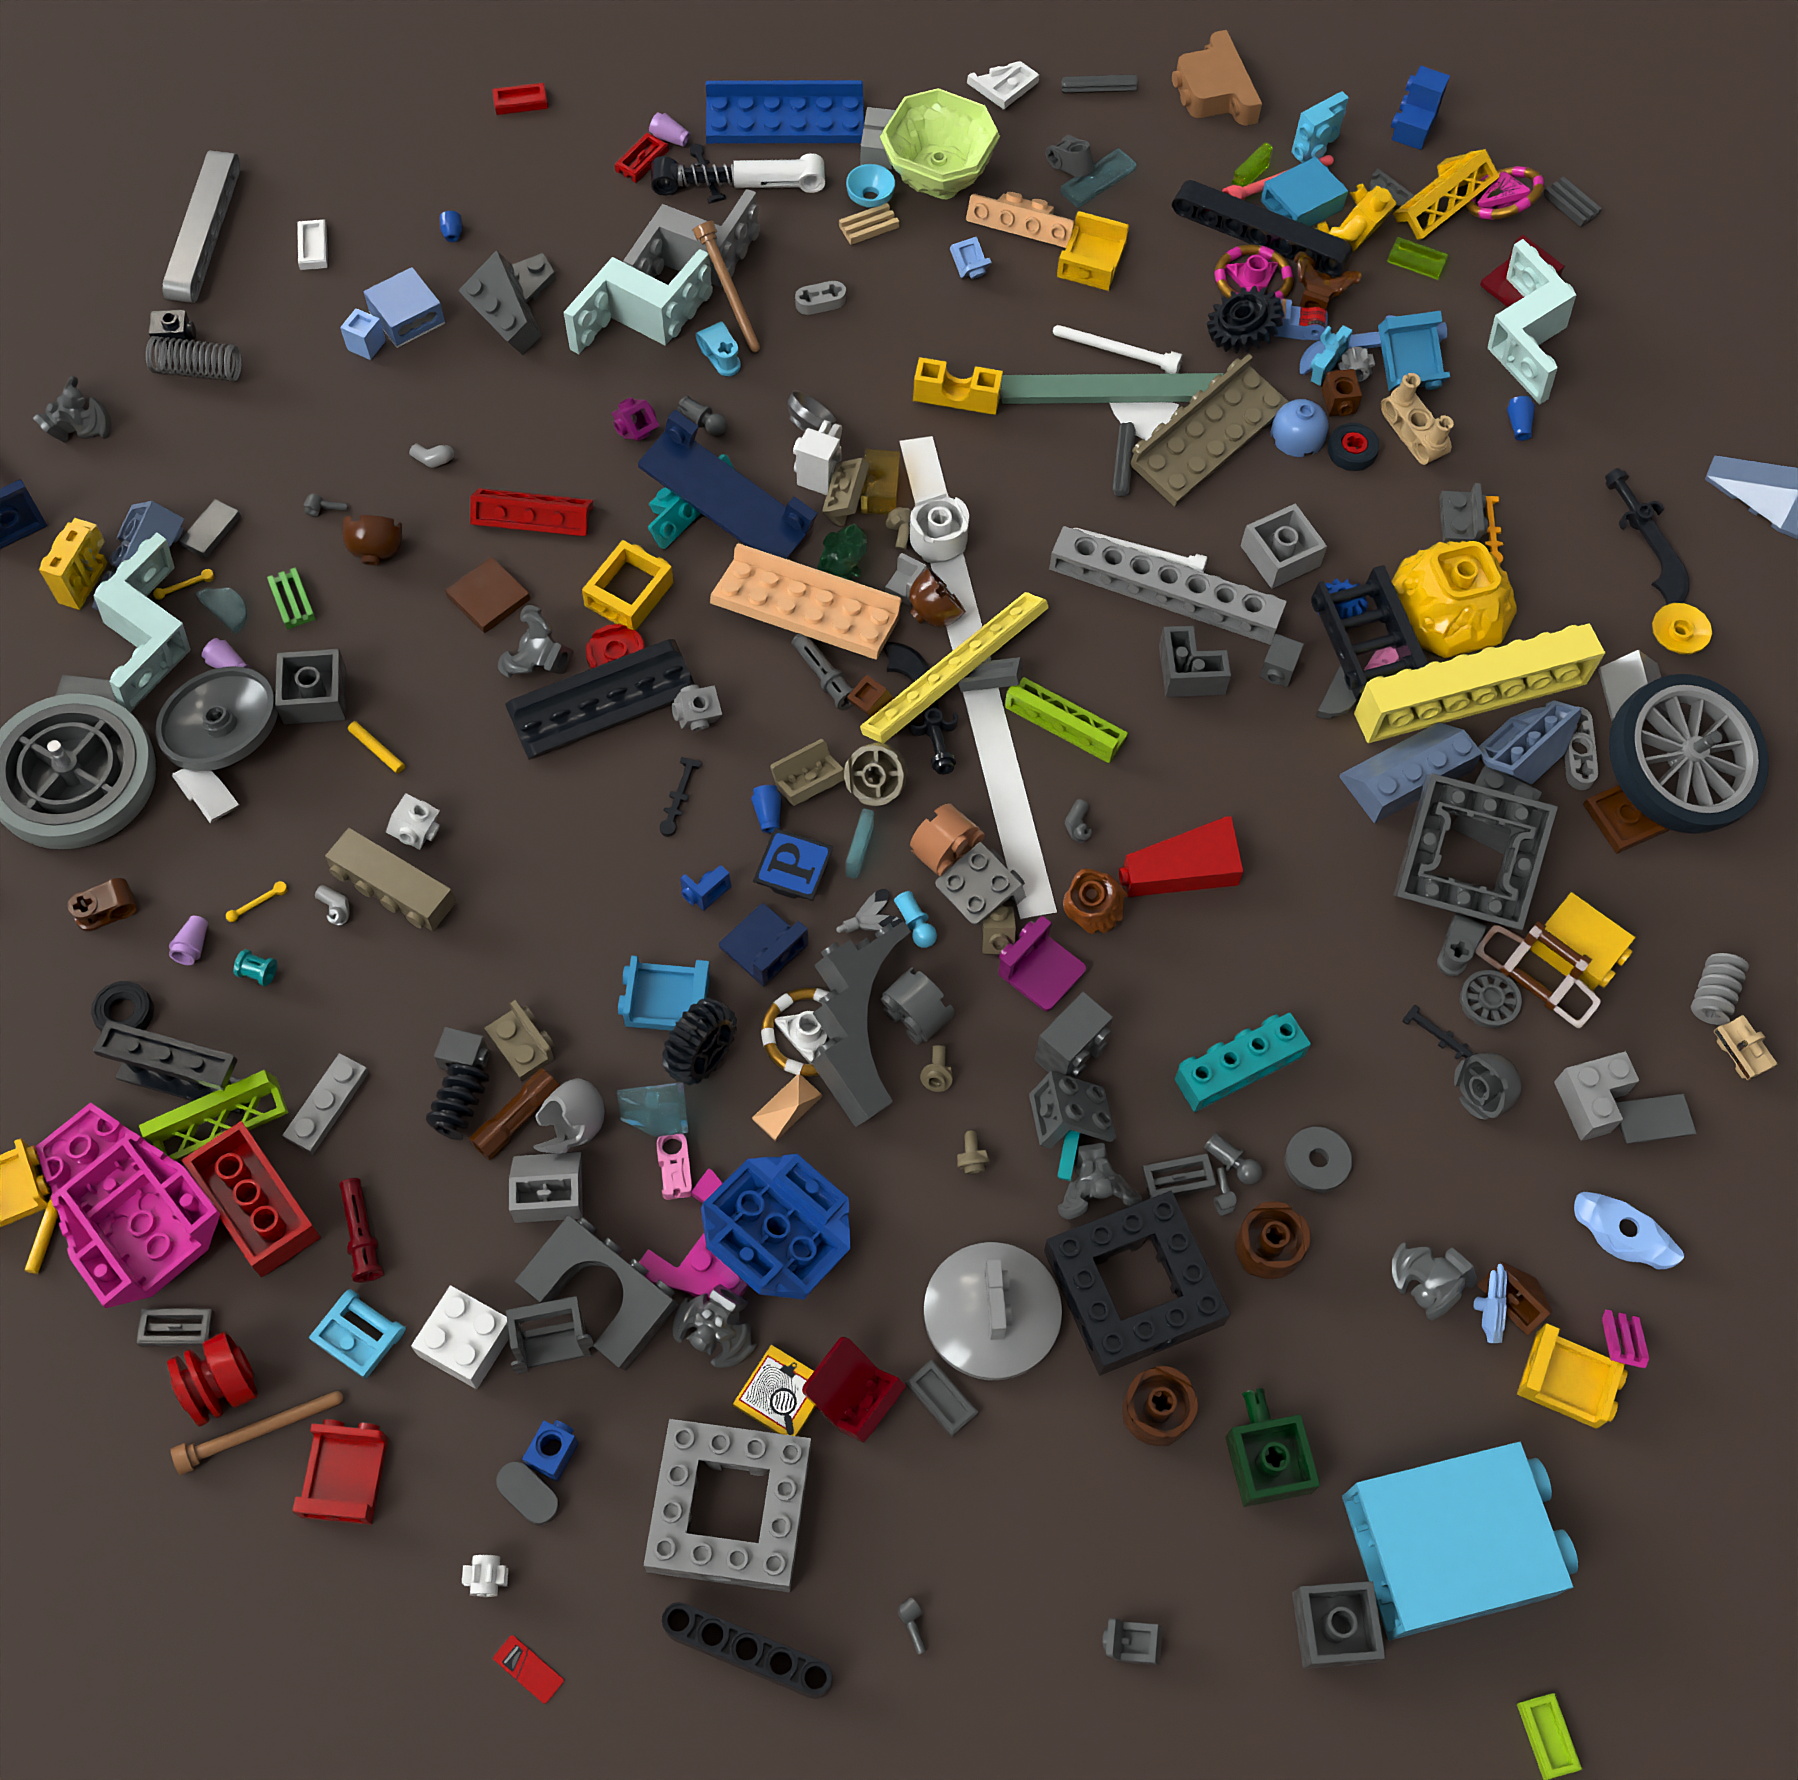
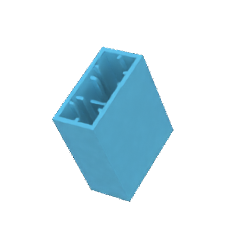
[1342,1441,1578,1641]

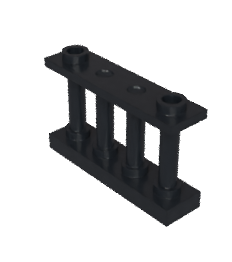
[1311,565,1428,699]
[93,1020,245,1114]

